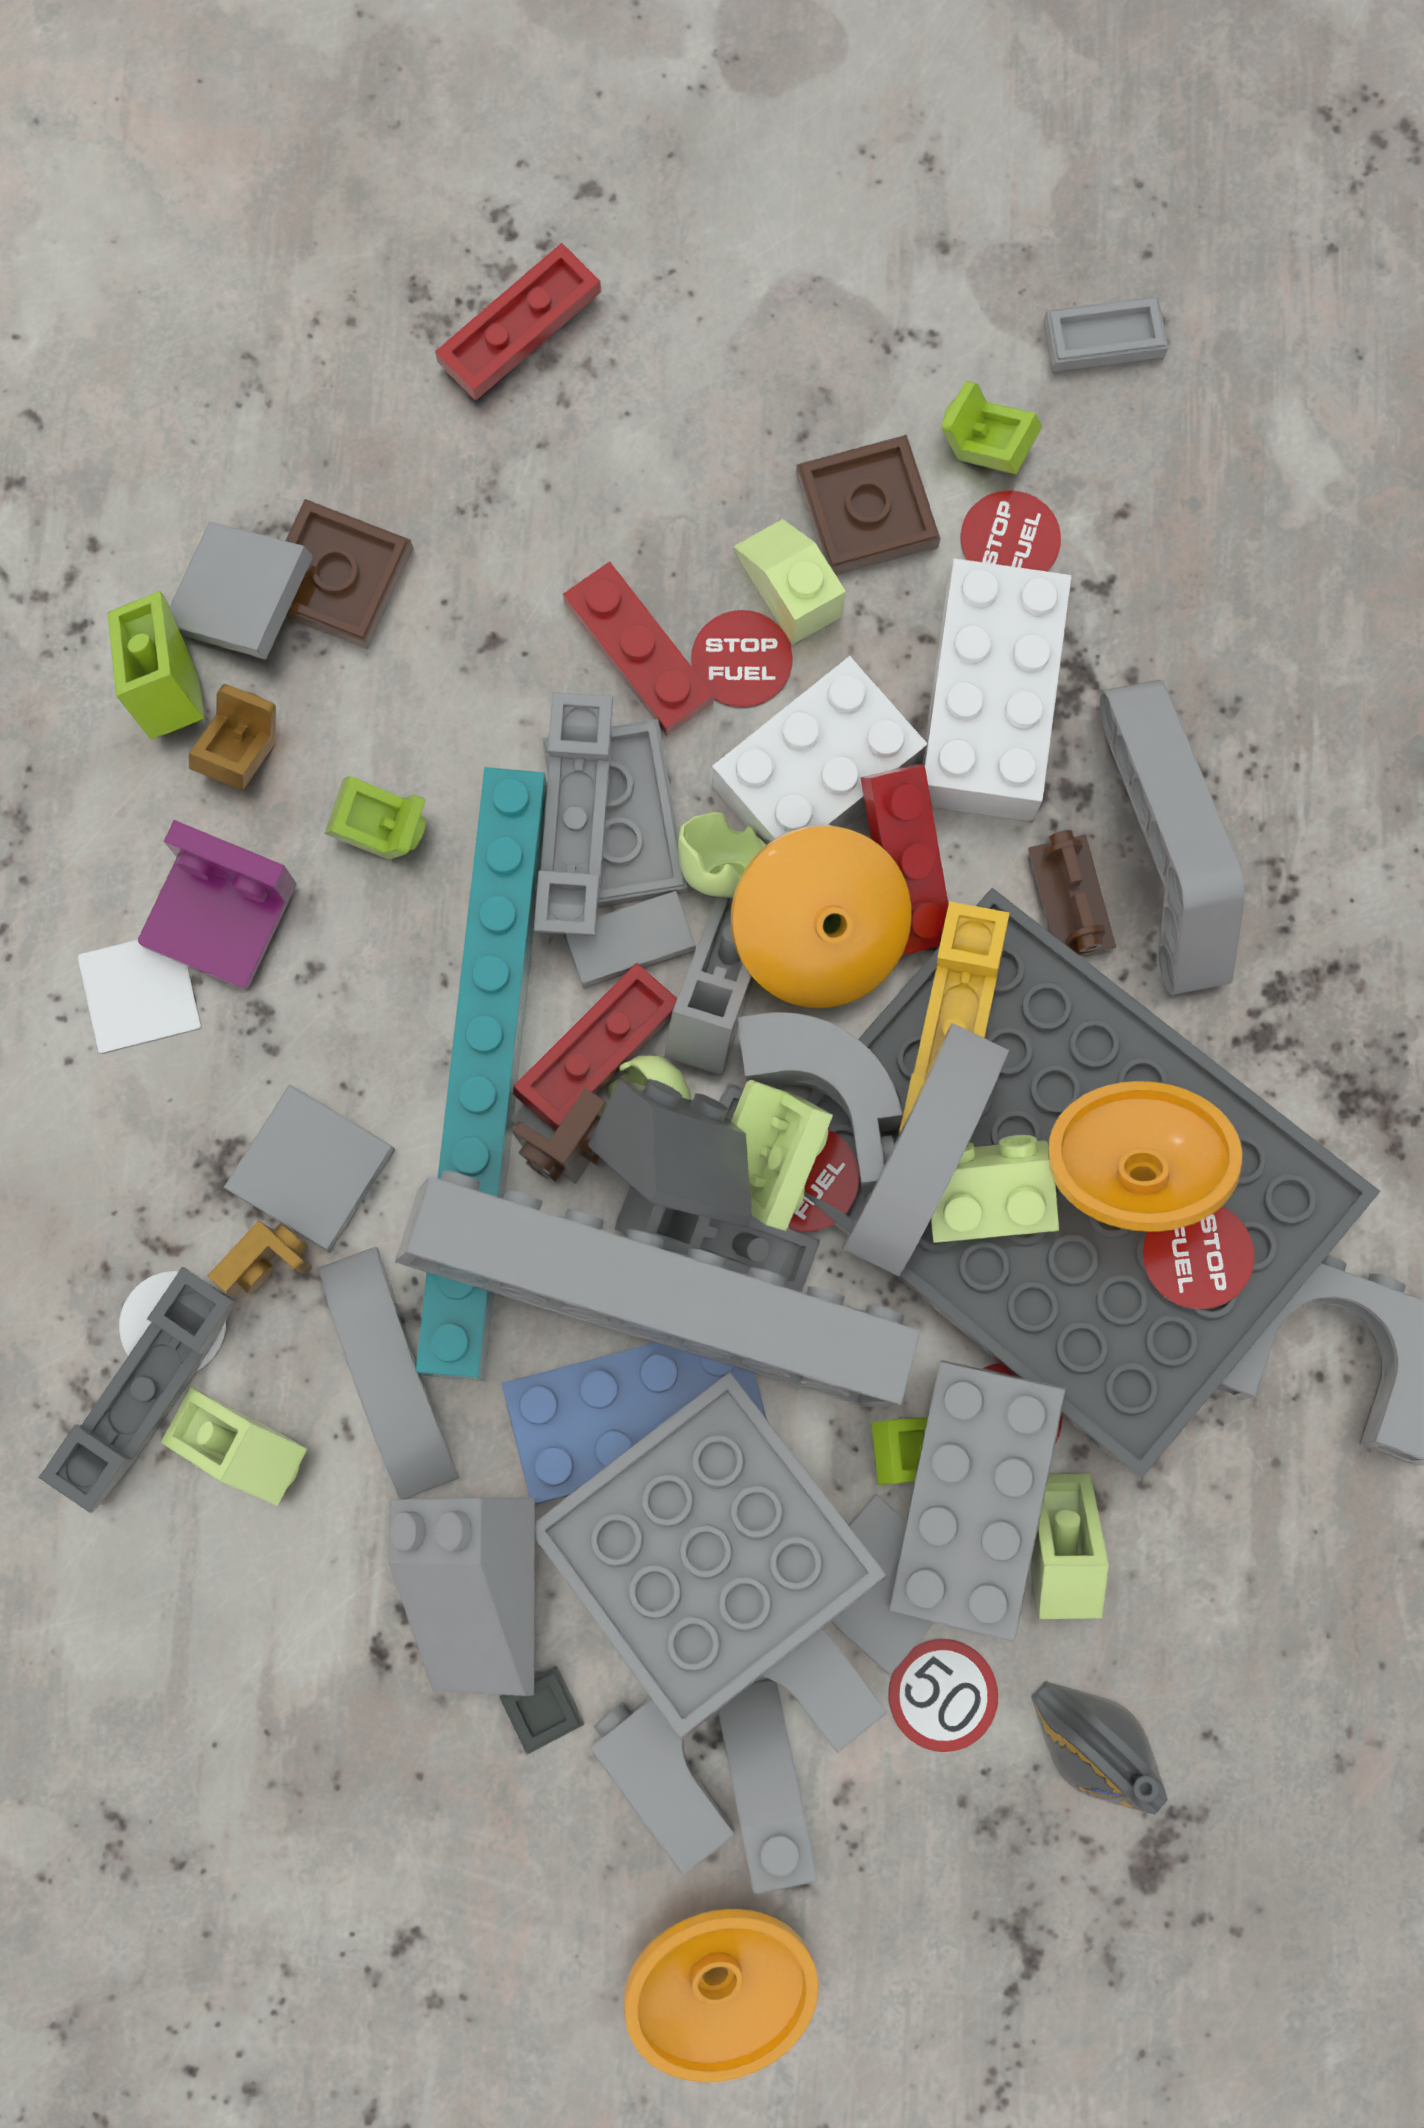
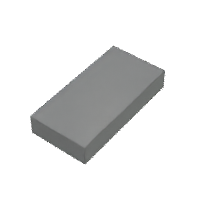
[1044,296,1168,372]
[565,891,696,988]

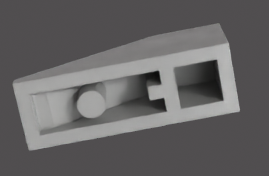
[664,897,754,1075]
[614,1185,820,1291]
[718,1679,818,1895]

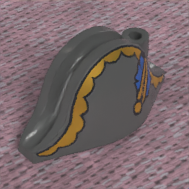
[1031,1681,1168,1814]

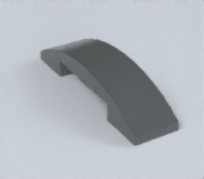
[39,1267,236,1513]

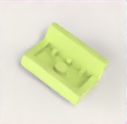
[731,1080,833,1231]
[931,1135,1059,1243]

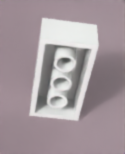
[922,558,1071,822]

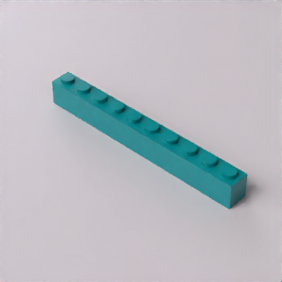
[415,767,547,1381]

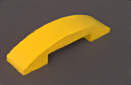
[899,901,1010,1134]

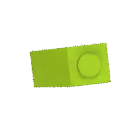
[107,591,204,740]

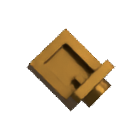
[189,684,276,791]

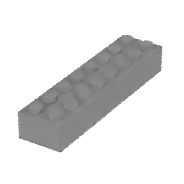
[395,1171,921,1407]

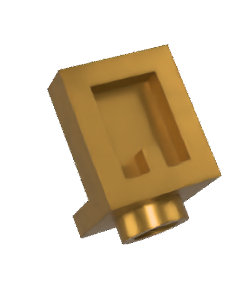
[207,1220,313,1298]

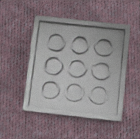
[535,1372,887,1739]

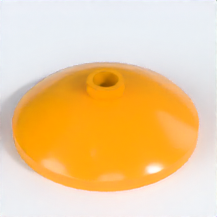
[731,825,911,1008]
[1048,1081,1242,1231]
[623,1909,819,2082]

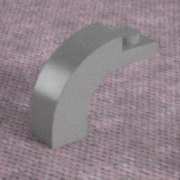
[737,1012,902,1195]

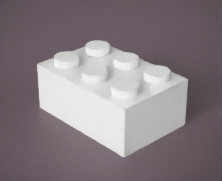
[712,656,928,844]

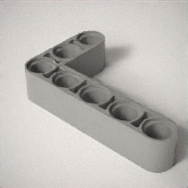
[1099,679,1245,995]

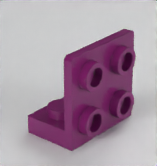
[138,820,297,989]

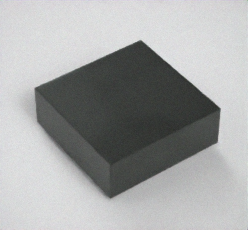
[499,1666,585,1755]

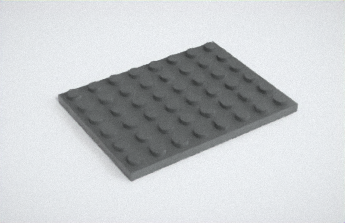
[804,888,1381,1481]

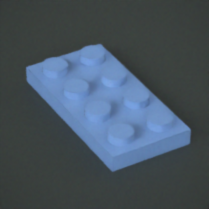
[501,1343,767,1504]

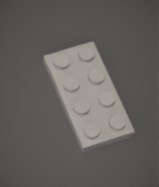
[889,1360,1066,1642]

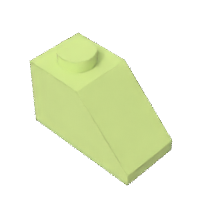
[733,519,846,645]
[161,1387,307,1506]
[1031,1473,1109,1619]

